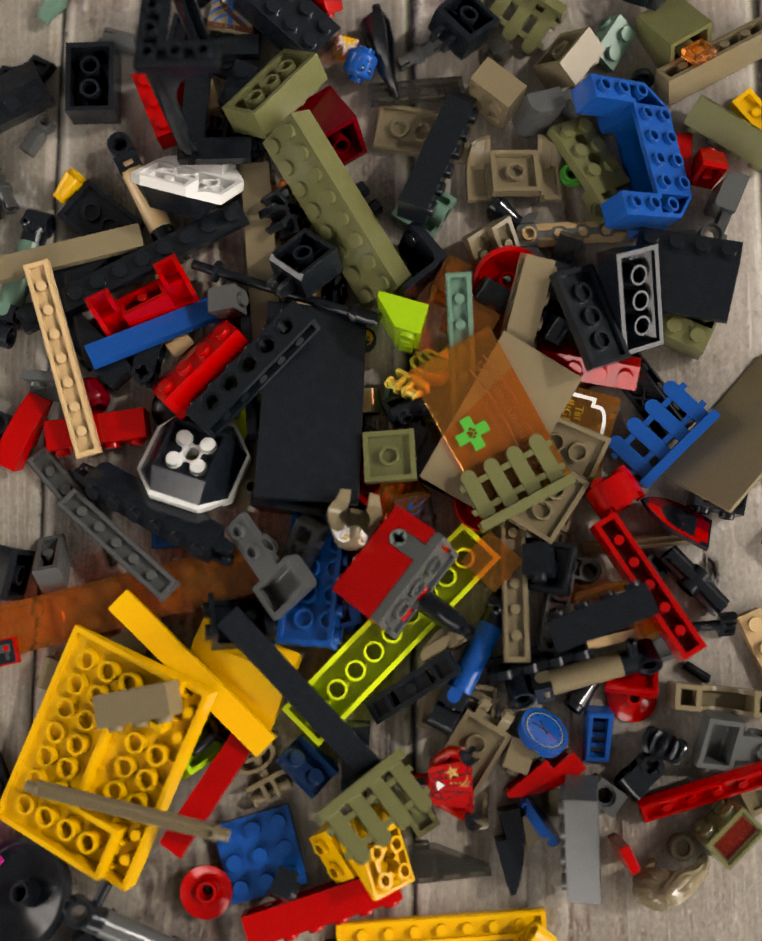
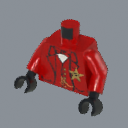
[414,745,483,831]

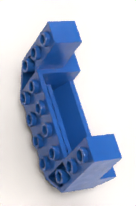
[571,73,693,240]

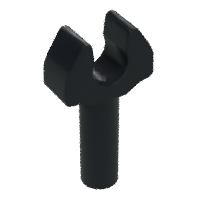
[191,717,232,757]

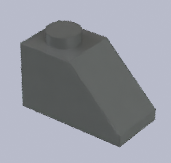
[32,533,70,594]

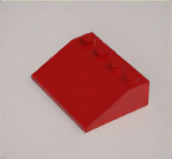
[150,320,249,420]

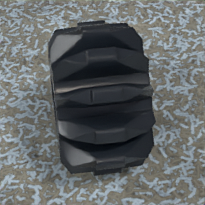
[640,726,688,765]

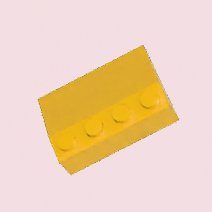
[190,618,303,731]

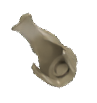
[632,853,710,912]

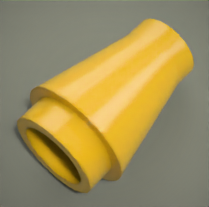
[52,167,87,204]

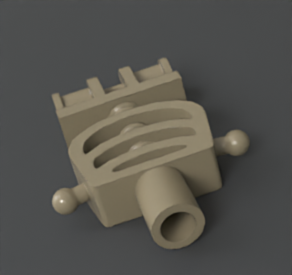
[238,730,294,808]

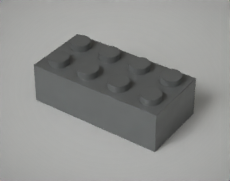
[558,774,601,904]

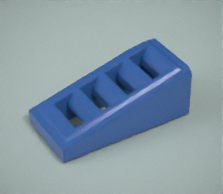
[582,705,614,763]

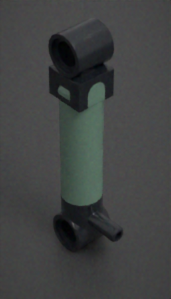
[0,208,56,349]

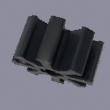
[258,184,311,241]

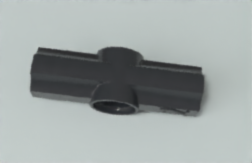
[659,545,730,616]

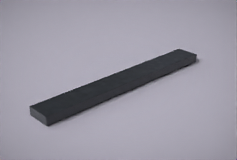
[217,606,381,778]

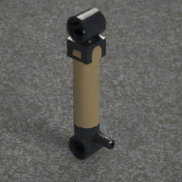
[505,637,663,709]

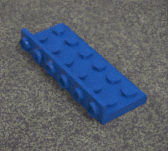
[275,505,356,651]

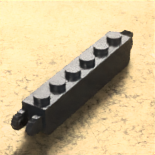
[73,462,235,567]

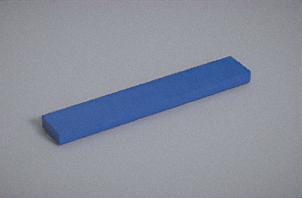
[84,298,221,370]

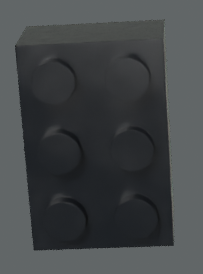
[65,41,122,125]

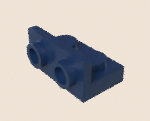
[275,733,340,799]

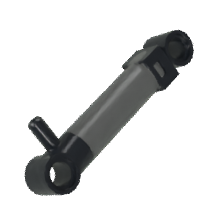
[63,880,185,941]

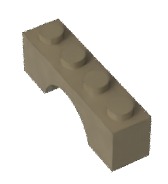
[666,680,762,719]

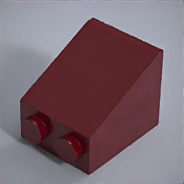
[295,85,368,166]

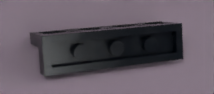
[620,352,695,442]

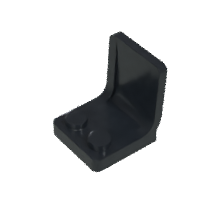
[397,222,447,300]

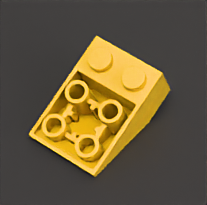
[338,803,415,901]

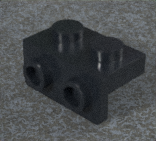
[380,390,439,428]

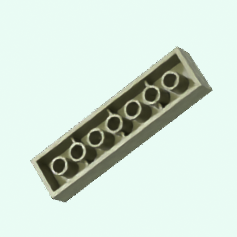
[262,109,412,310]

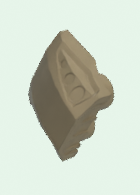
[419,625,469,662]

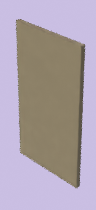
[419,330,582,513]
[660,354,762,513]

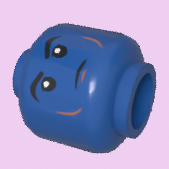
[343,44,378,84]

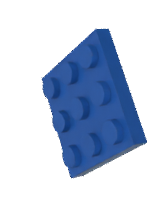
[216,802,309,905]

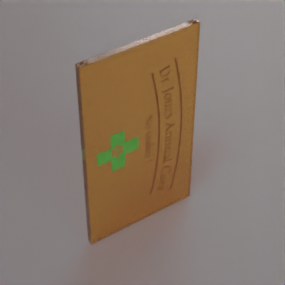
[408,326,571,513]

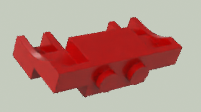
[85,253,200,337]

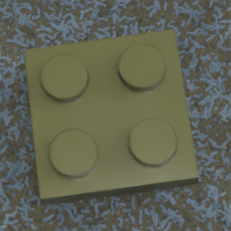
[362,428,417,485]

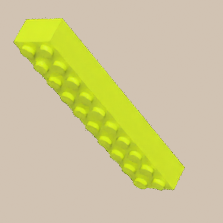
[282,523,501,747]

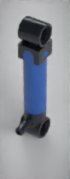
[427,586,502,737]

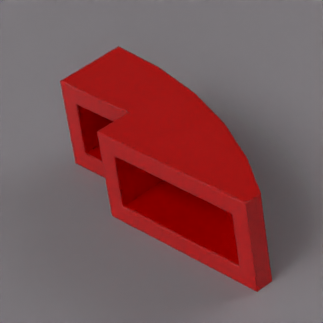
[0,392,53,471]
[503,748,587,798]

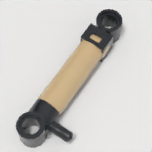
[107,132,186,265]

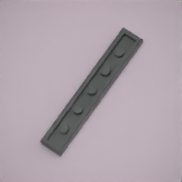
[56,487,181,603]

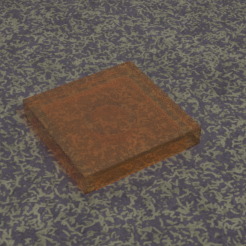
[570,579,627,604]

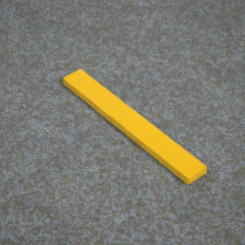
[108,589,276,757]
[335,906,547,941]

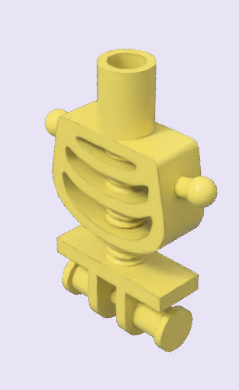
[385,346,449,400]

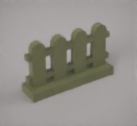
[480,0,568,56]
[458,434,577,533]
[314,747,432,865]

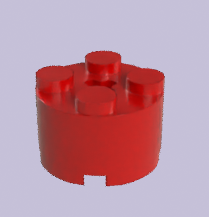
[585,465,646,520]

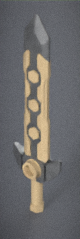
[516,213,637,258]

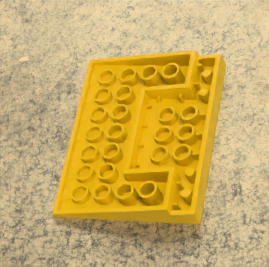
[0,624,219,892]

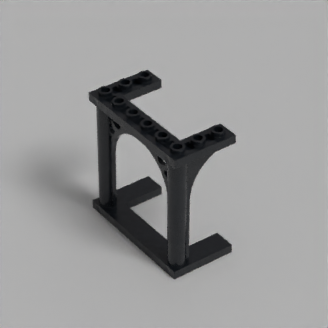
[133,0,261,165]

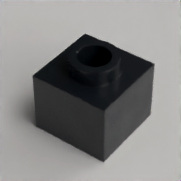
[267,865,301,904]

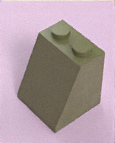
[636,0,712,68]

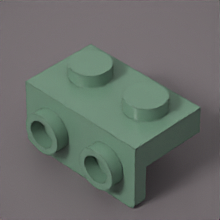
[595,14,637,73]

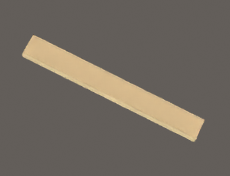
[23,259,103,460]

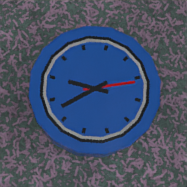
[517,708,568,758]
[521,796,561,847]

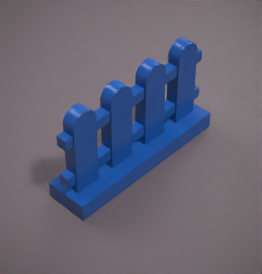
[609,381,721,489]

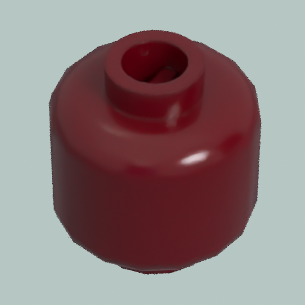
[83,377,111,414]

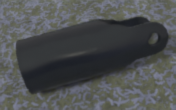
[418,592,476,639]

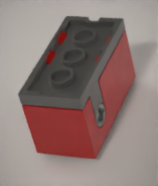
[332,505,459,639]

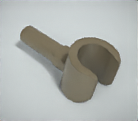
[475,792,489,830]

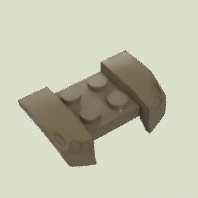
[465,134,562,203]

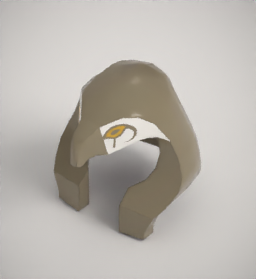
[326,489,382,551]

